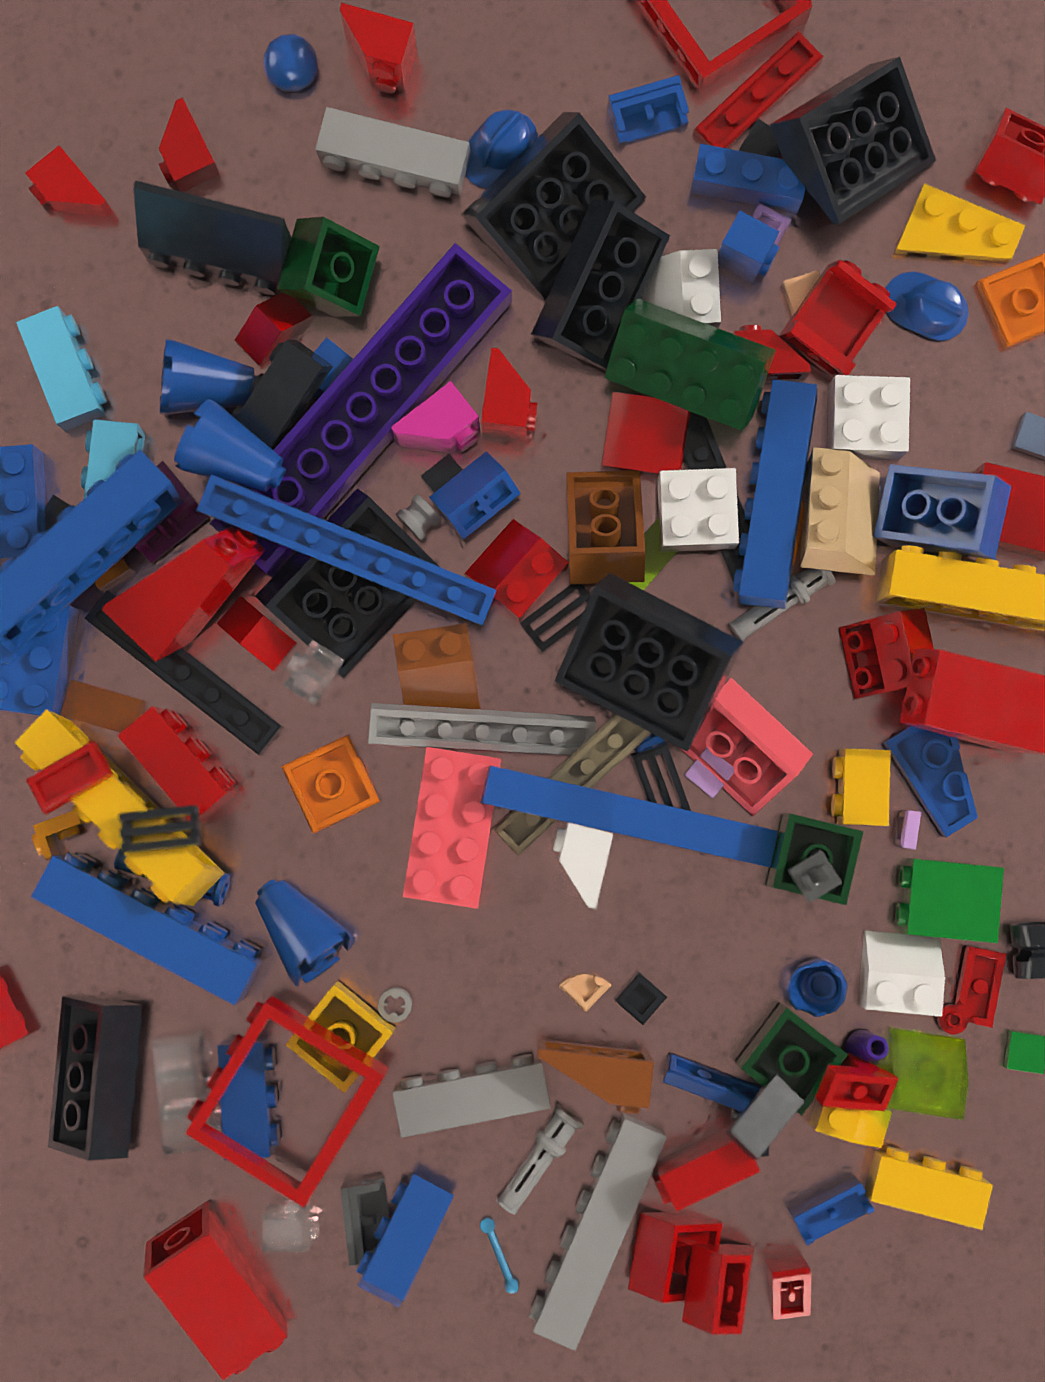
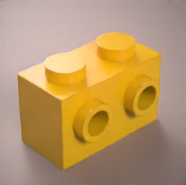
[831,748,891,826]

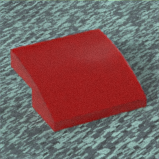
[602,392,690,474]

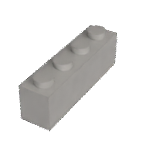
[315,107,471,197]
[392,1054,551,1138]

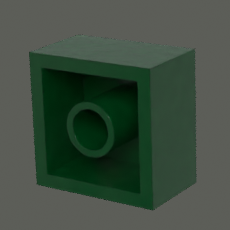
[277,217,380,317]
[766,813,864,905]
[736,1003,848,1116]

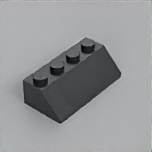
[531,199,671,370]
[48,996,143,1161]

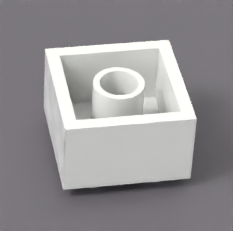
[827,375,910,460]
[657,468,739,552]

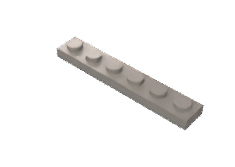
[368,703,596,755]

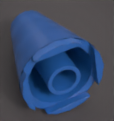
[159,339,257,415]
[174,399,286,492]
[255,879,355,986]

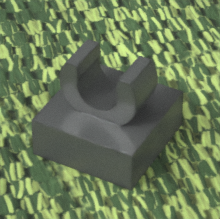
[787,850,842,903]

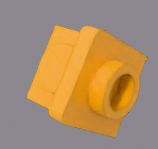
[32,811,87,861]

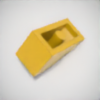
[809,1099,892,1148]

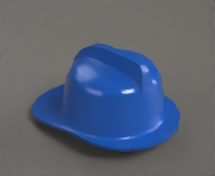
[465,110,538,188]
[885,271,969,341]

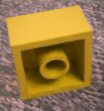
[285,981,396,1093]

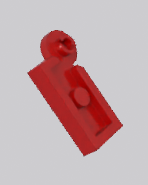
[937,945,1006,1034]

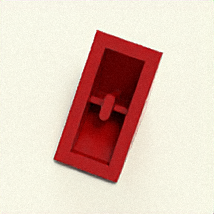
[234,292,313,367]
[217,596,297,671]
[765,1255,811,1320]

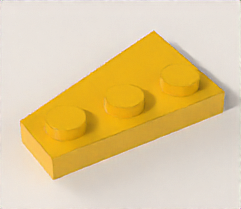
[894,183,1026,263]

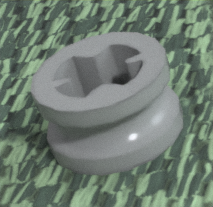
[378,987,412,1023]

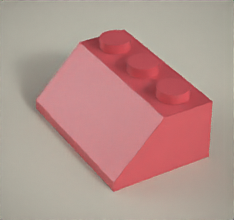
[682,678,813,816]

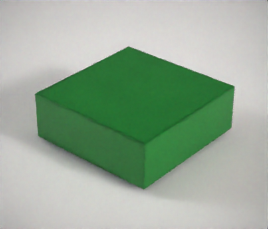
[1004,1030,1045,1074]

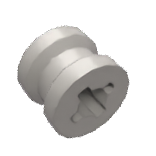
[395,494,442,541]

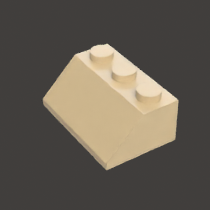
[800,447,880,575]

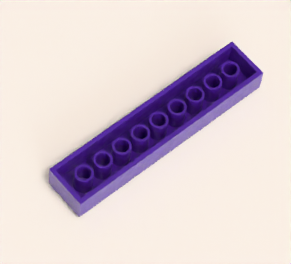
[209,243,512,578]

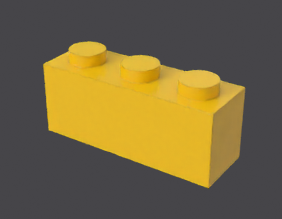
[865,1147,993,1230]

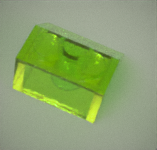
[884,1027,969,1120]

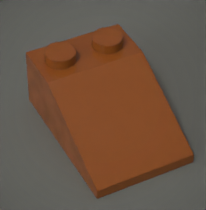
[567,470,645,584]
[393,623,481,748]
[537,1040,654,1114]

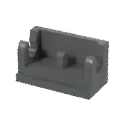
[340,1177,389,1266]

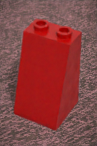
[101,526,266,662]
[900,649,1045,755]
[143,1200,287,1380]

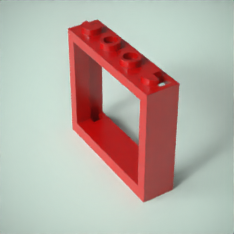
[636,0,813,92]
[185,995,389,1208]

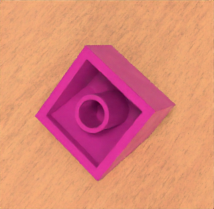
[391,381,480,454]

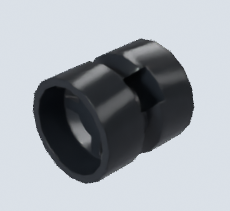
[1010,922,1045,979]

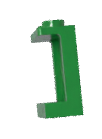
[895,858,1004,943]

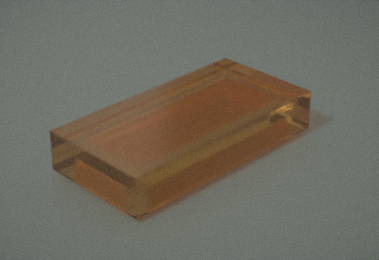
[60,680,145,733]

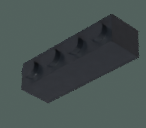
[232,340,333,487]

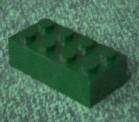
[604,298,776,431]

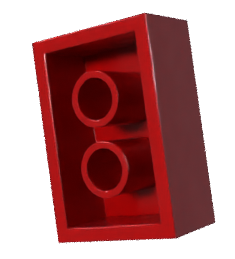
[117,706,237,823]

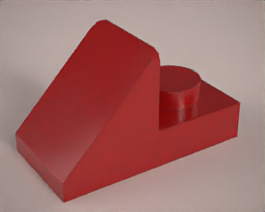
[815,1053,898,1112]

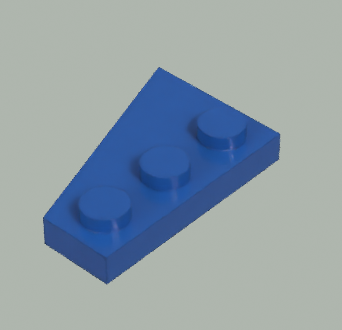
[883,726,978,838]

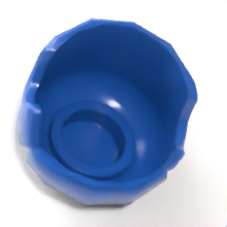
[263,34,318,92]
[787,959,848,1017]

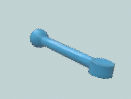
[480,1217,519,1294]

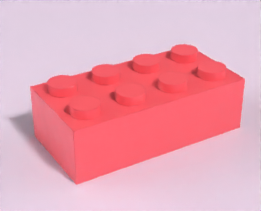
[403,747,502,909]

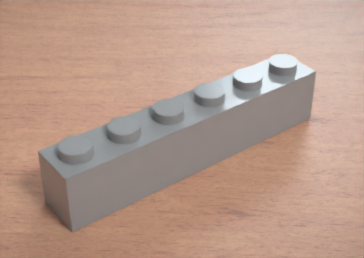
[529,1113,667,1351]

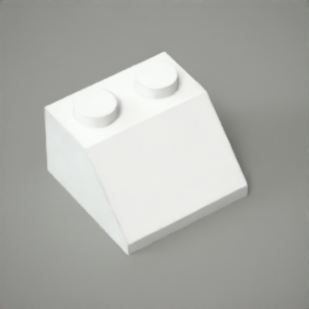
[642,249,721,328]
[553,822,613,909]
[858,930,945,1016]

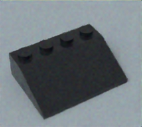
[770,57,936,225]
[461,112,646,299]
[133,180,291,295]
[255,489,440,678]
[555,573,744,751]

